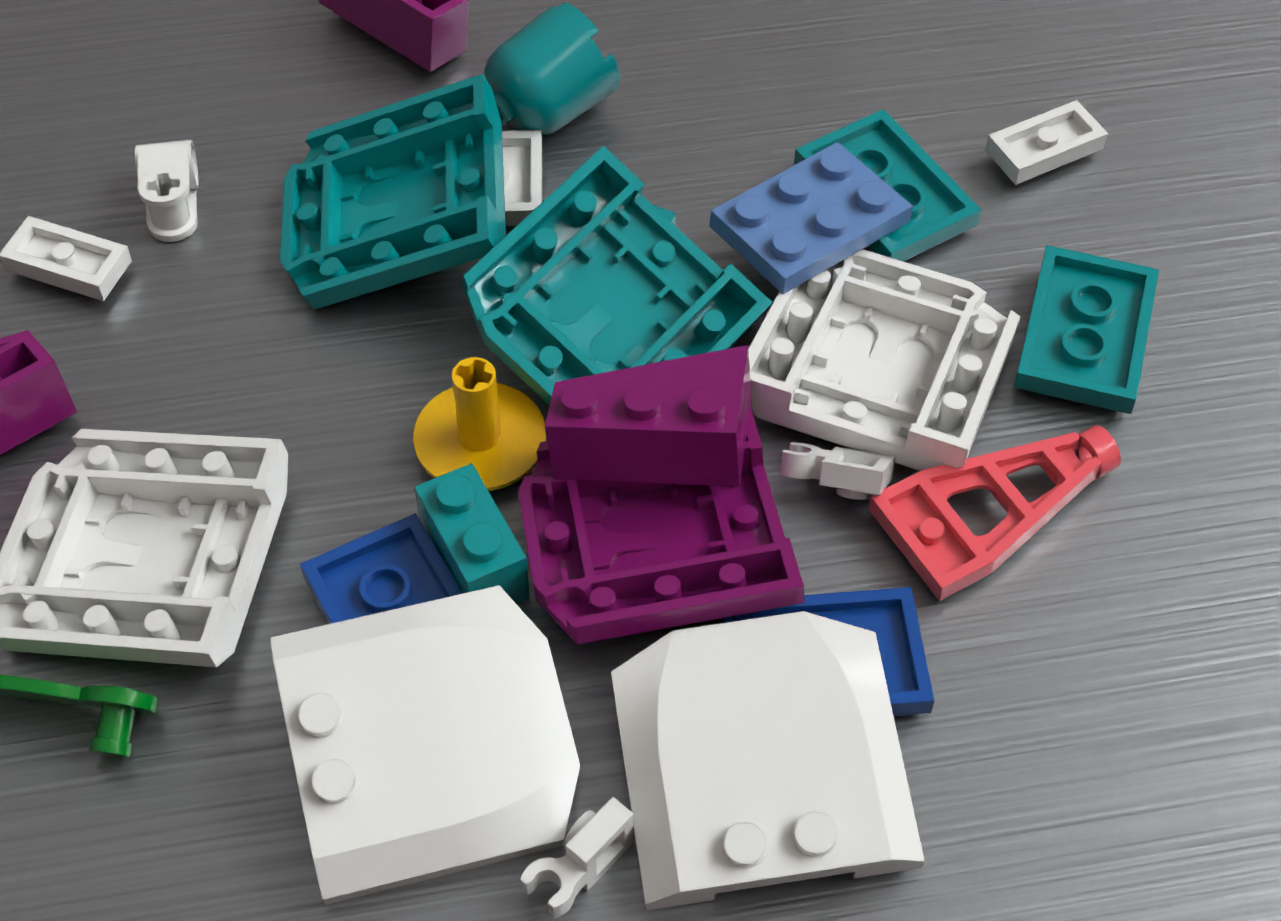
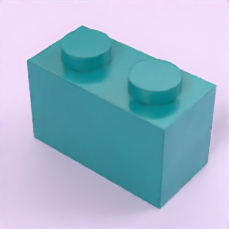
[414,463,530,604]

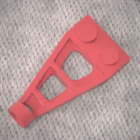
[869,425,1121,601]

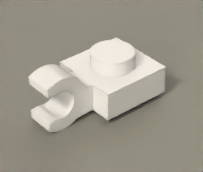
[520,797,634,919]

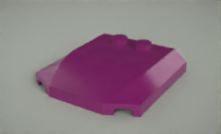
[518,406,805,644]

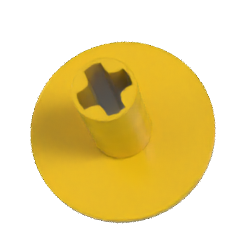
[413,357,546,491]

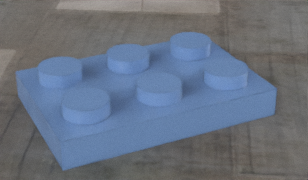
[709,142,913,294]

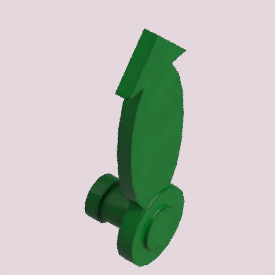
[0,675,159,758]

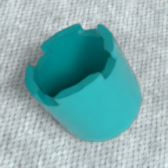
[484,2,621,137]

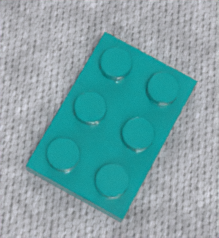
[794,109,982,262]
[1014,245,1159,414]

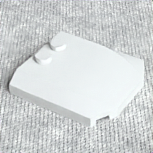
[749,250,1021,471]
[0,429,288,667]
[270,585,580,905]
[611,611,925,911]

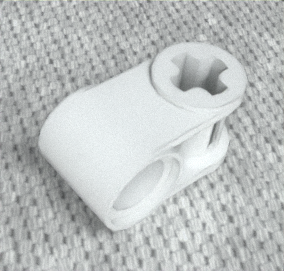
[135,139,199,242]

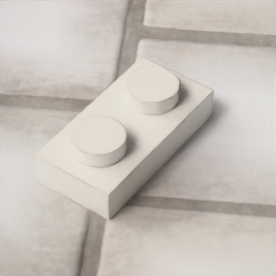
[985,100,1108,185]
[0,216,132,301]

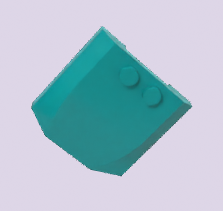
[280,74,506,310]
[461,146,773,405]

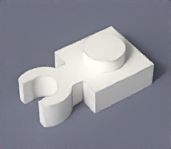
[780,442,895,500]

